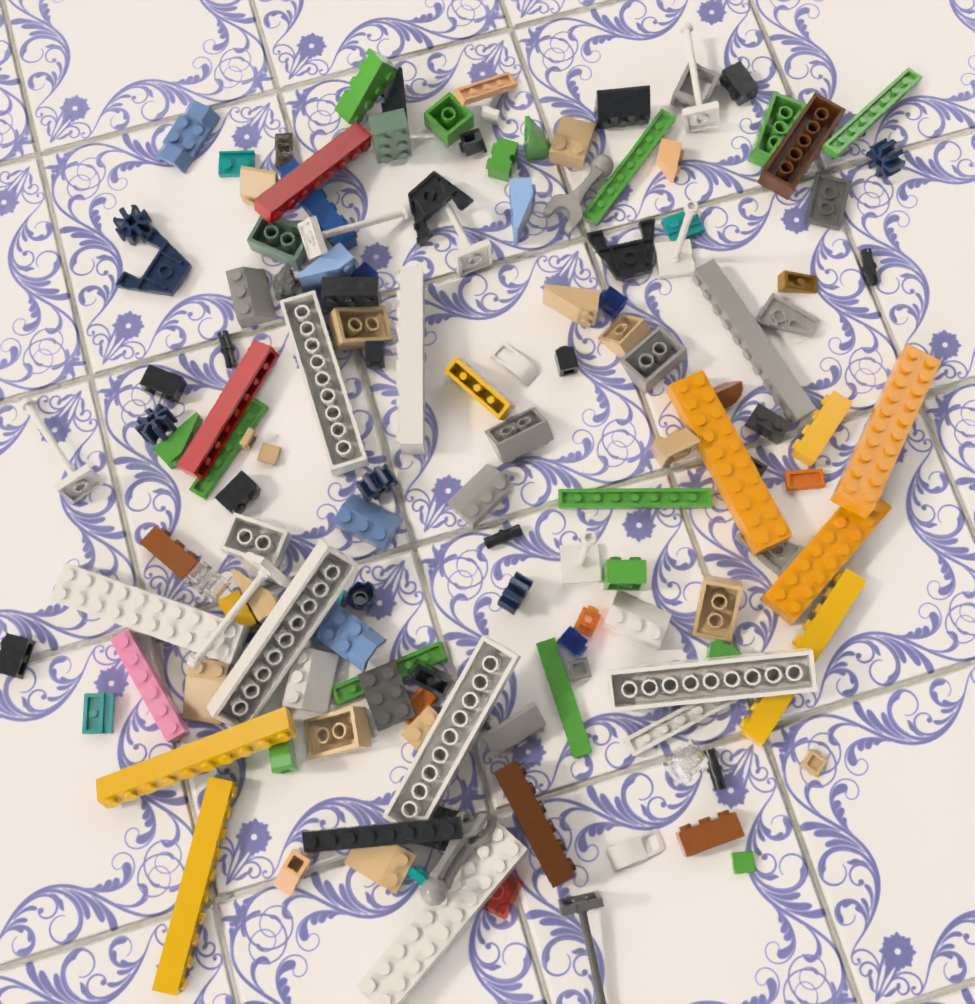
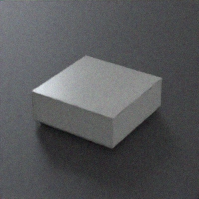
[567,657,592,682]

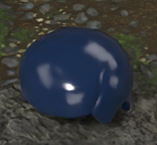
[346,581,376,611]

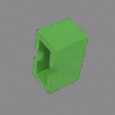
[486,137,519,182]

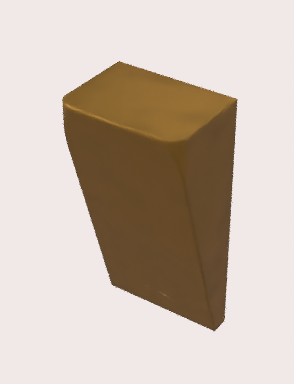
[777,270,817,294]

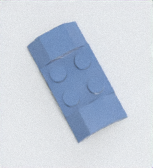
[154,100,221,174]
[313,602,387,672]

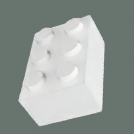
[219,512,292,570]

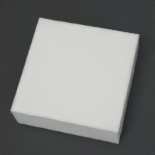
[481,105,500,126]

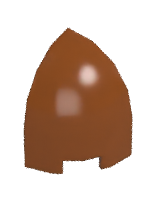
[713,381,743,409]

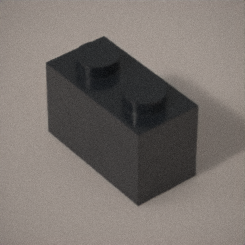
[720,61,759,106]
[139,364,187,403]
[745,403,792,444]
[214,470,261,515]
[0,633,36,680]
[407,658,454,699]

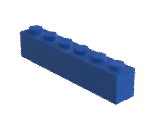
[277,158,358,251]

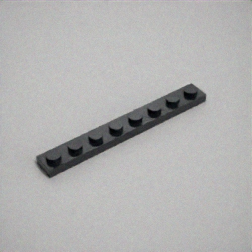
[302,816,463,853]

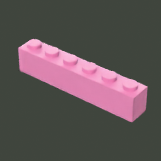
[110,629,191,744]

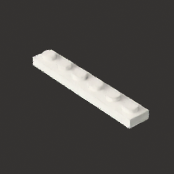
[623,699,738,757]

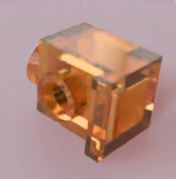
[573,605,601,638]

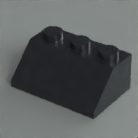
[381,67,408,122]
[594,85,651,129]
[321,277,381,307]

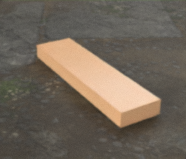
[453,72,518,106]

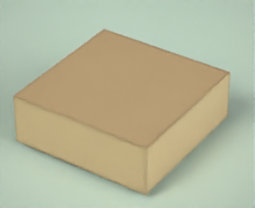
[239,428,258,452]
[257,442,282,466]
[799,749,828,778]

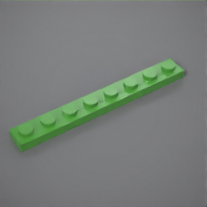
[822,67,923,159]
[583,108,676,225]
[558,488,712,509]

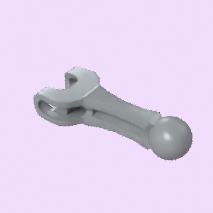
[542,154,614,235]
[420,811,497,906]

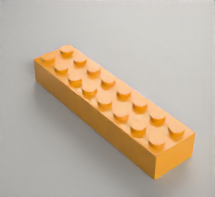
[760,497,892,625]

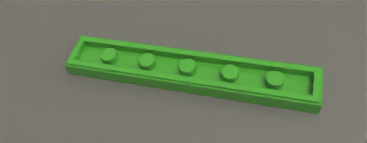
[189,398,269,500]
[536,637,593,759]
[332,641,448,706]

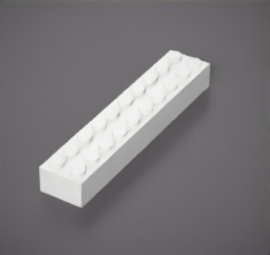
[396,266,425,455]
[279,290,369,477]
[207,539,359,727]
[50,563,251,664]
[382,635,522,822]
[607,647,818,712]
[355,820,530,1004]

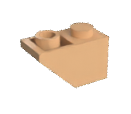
[656,138,684,183]
[273,848,314,896]

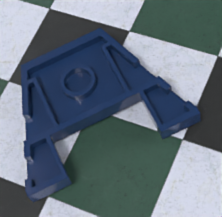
[116,227,192,297]

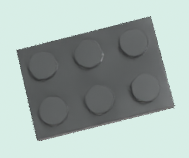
[804,172,851,231]
[358,660,416,732]

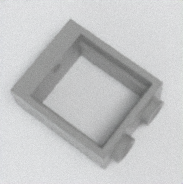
[670,62,721,109]

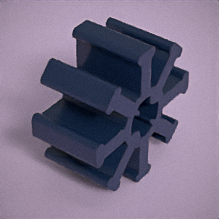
[866,138,905,179]
[113,204,153,246]
[135,404,178,445]
[356,464,398,502]
[497,571,534,615]

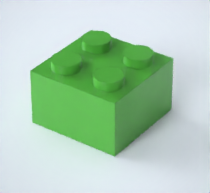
[423,92,474,147]
[603,556,647,591]

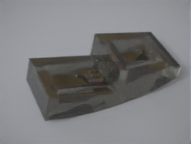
[274,133,294,169]

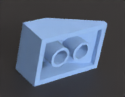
[509,177,536,245]
[296,242,358,293]

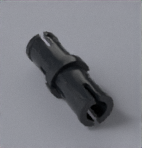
[860,248,879,286]
[217,330,238,369]
[483,524,523,550]
[702,748,727,791]

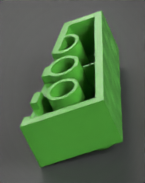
[334,48,399,125]
[747,91,807,168]

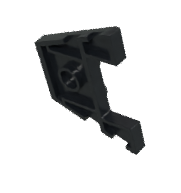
[408,171,474,246]
[586,218,655,281]

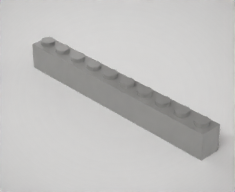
[692,259,816,425]

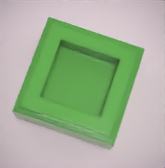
[731,851,755,874]

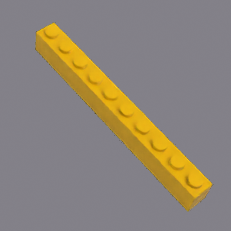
[739,568,867,746]
[96,707,297,809]
[152,776,238,996]

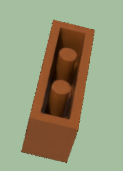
[139,526,202,583]
[675,809,745,857]

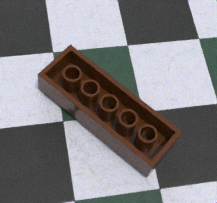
[757,92,846,200]
[494,761,577,888]

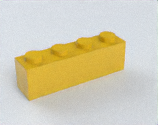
[444,357,516,421]
[791,390,853,467]

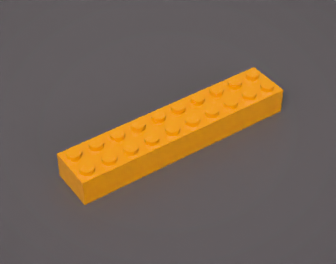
[830,344,942,519]
[667,370,793,557]

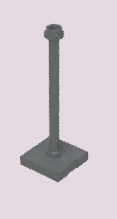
[558,891,607,1004]

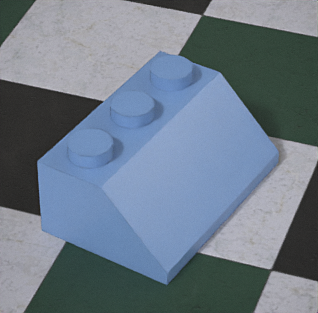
[333,494,404,553]

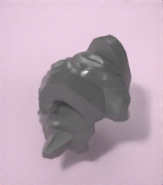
[273,263,299,301]

